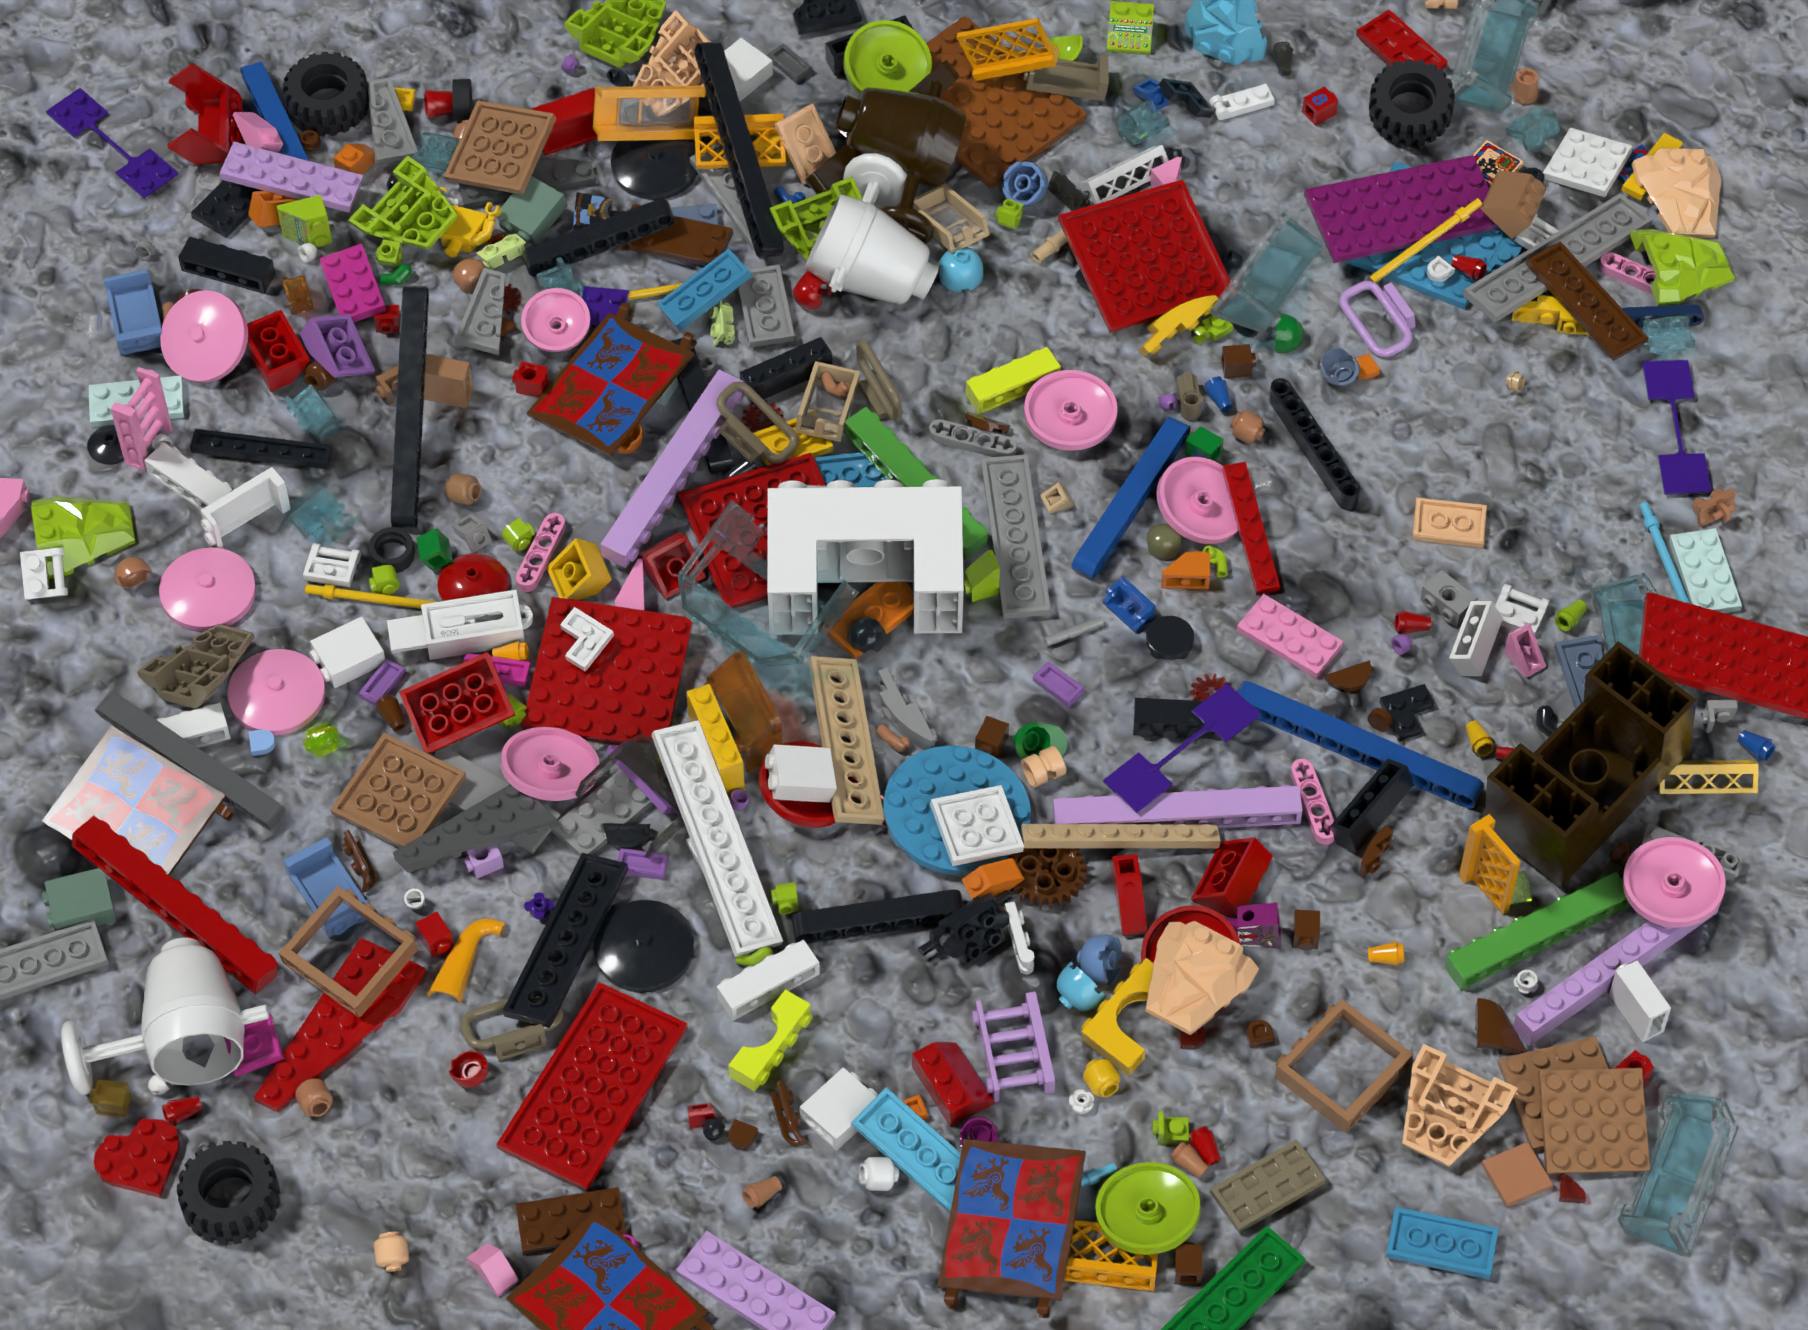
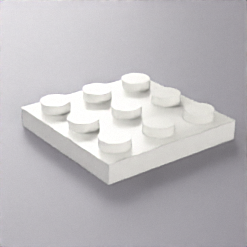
[1543,128,1632,197]
[930,785,1024,866]

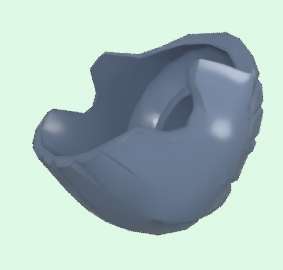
[1320,347,1360,387]

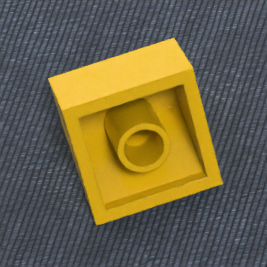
[546,538,612,600]

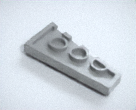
[368,78,419,164]

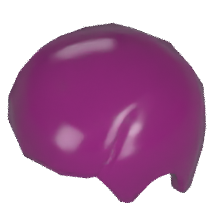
[960,1117,999,1148]

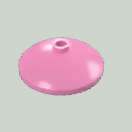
[521,288,590,352]

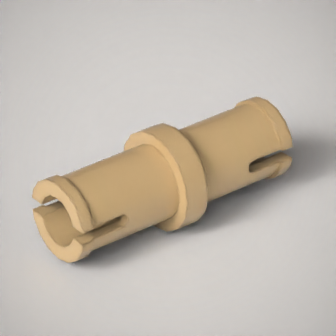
[1031,229,1068,264]

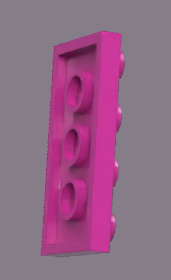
[319,243,387,322]

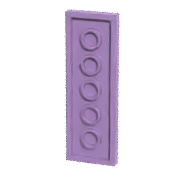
[220,142,363,213]
[676,1231,836,1330]

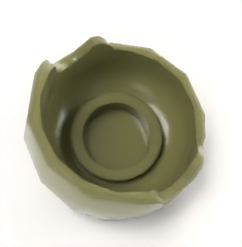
[1146,523,1182,560]

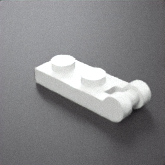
[1209,84,1275,120]
[1005,902,1034,974]

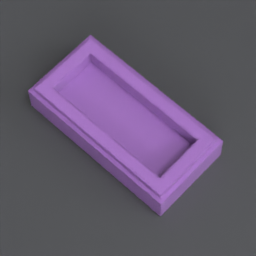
[359,658,407,707]
[1032,661,1085,708]
[617,848,669,880]

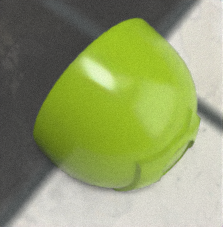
[1049,35,1083,61]

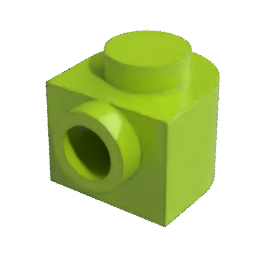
[995,199,1024,230]
[376,239,403,268]
[501,517,535,551]
[369,565,400,595]
[499,695,527,729]
[771,882,799,914]

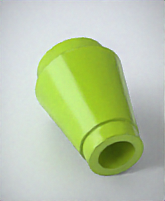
[1555,600,1587,632]

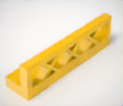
[1658,760,1758,794]

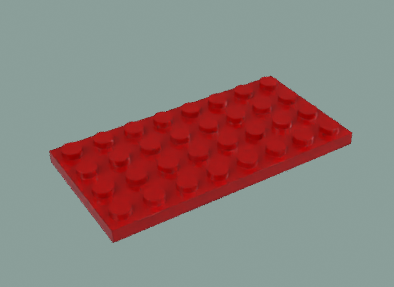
[1639,592,1808,720]
[496,982,688,1191]

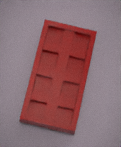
[1356,9,1448,71]

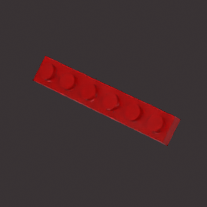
[1222,462,1280,595]

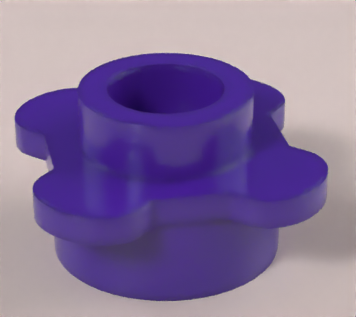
[524,892,554,920]

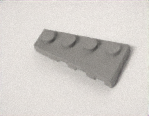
[455,268,506,355]

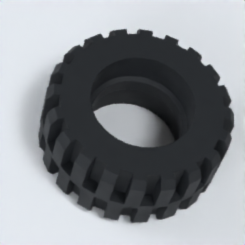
[283,52,369,136]
[1369,59,1455,147]
[177,1140,281,1245]

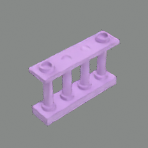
[971,991,1055,1102]

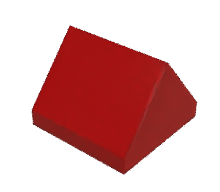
[687,1103,715,1128]

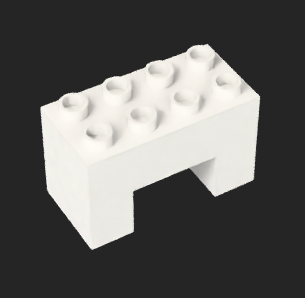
[767,479,964,635]

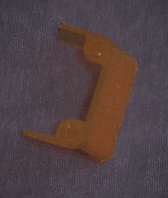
[704,650,782,773]

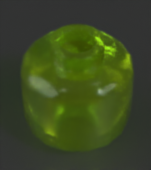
[303,722,341,757]

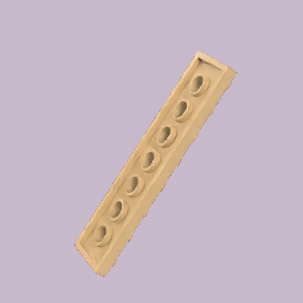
[808,656,885,825]

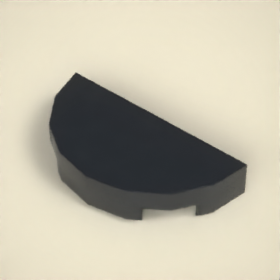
[600,823,650,849]

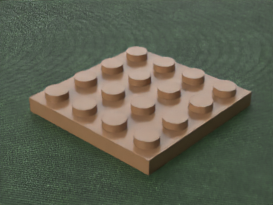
[444,100,557,195]
[330,733,467,848]
[1498,1036,1608,1152]
[1538,1068,1650,1174]

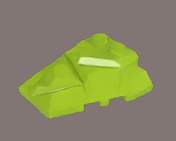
[564,0,667,68]
[348,156,458,250]
[769,176,862,261]
[1630,229,1735,306]
[31,496,135,579]

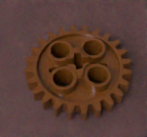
[1009,848,1087,909]

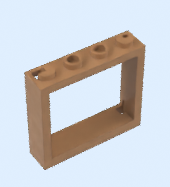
[279,886,418,1018]
[1275,999,1413,1133]

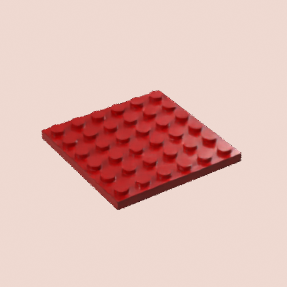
[1058,179,1235,333]
[678,453,826,611]
[521,597,694,751]

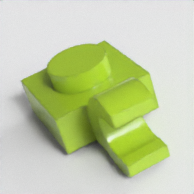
[1192,312,1233,345]

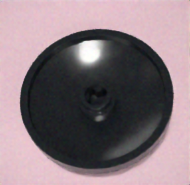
[611,139,698,200]
[593,900,694,993]

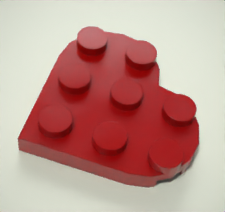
[93,1118,180,1198]

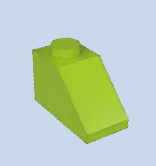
[963,549,1000,602]

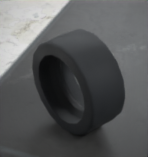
[452,79,473,121]
[368,527,415,573]

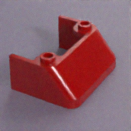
[167,63,242,164]

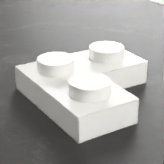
[560,607,614,672]

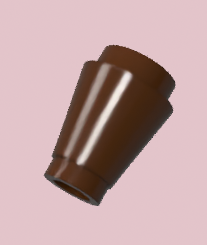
[375,694,406,732]

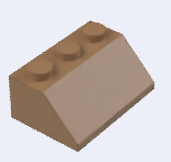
[1480,171,1547,239]

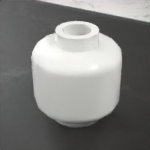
[859,1157,899,1191]

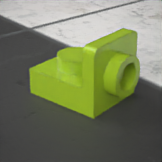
[1152,1111,1189,1145]

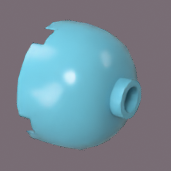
[939,247,983,292]
[1057,962,1107,1011]

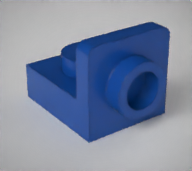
[1133,78,1169,113]

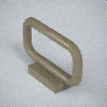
[856,339,902,422]
[716,381,799,464]
[461,996,563,1061]

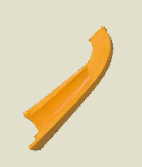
[427,918,506,1004]

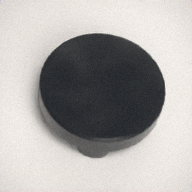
[1146,616,1194,660]

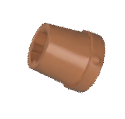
[1510,68,1539,105]

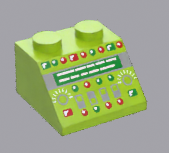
[1107,1,1154,55]
[277,195,332,247]

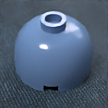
[1003,161,1048,207]
[1077,935,1122,985]

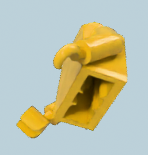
[438,187,502,258]

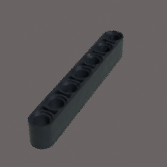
[523,199,675,277]
[671,338,734,475]
[1269,378,1360,511]
[791,889,964,944]

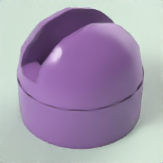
[561,54,580,74]
[1158,393,1177,411]
[1391,634,1412,655]
[729,789,750,811]

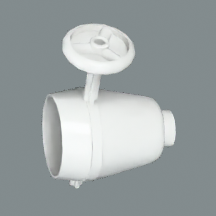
[805,153,939,304]
[61,938,269,1095]

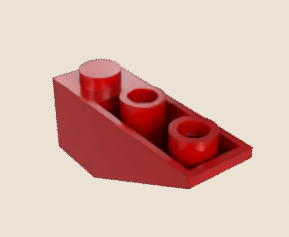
[1111,854,1147,936]

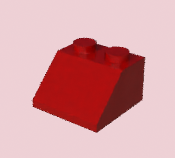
[638,533,706,599]

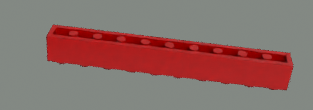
[72,815,278,995]

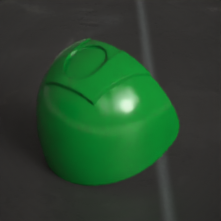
[1275,313,1304,353]

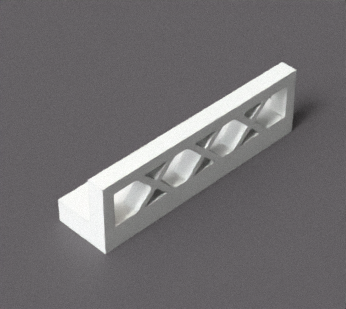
[1079,145,1169,204]

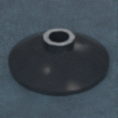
[87,425,124,465]

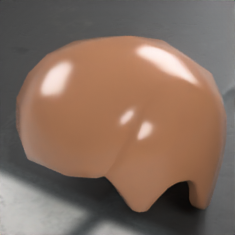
[452,258,486,293]
[114,557,153,588]

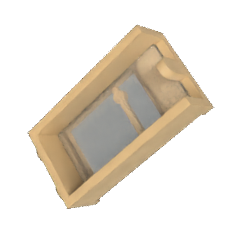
[912,183,990,254]
[795,361,860,442]

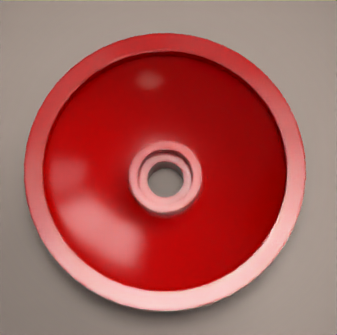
[437,553,509,601]

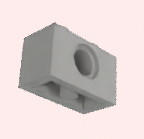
[1420,570,1478,627]

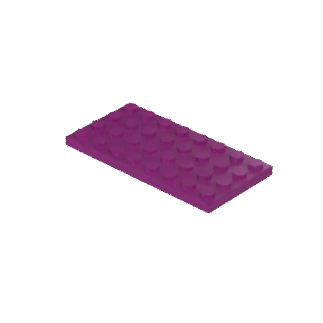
[1304,155,1501,263]

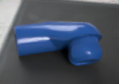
[774,186,806,204]

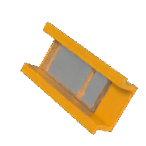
[593,85,706,141]

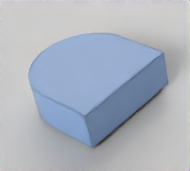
[248,729,275,756]

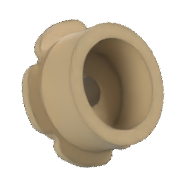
[1506,371,1525,393]

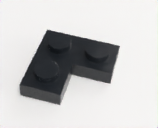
[1159,78,1215,118]
[1379,684,1434,741]

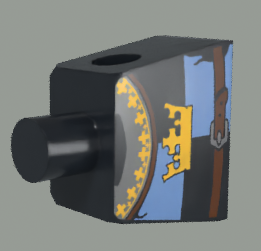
[573,192,625,230]

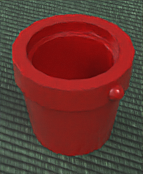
[424,90,453,119]

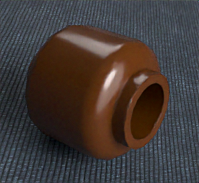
[304,360,338,391]

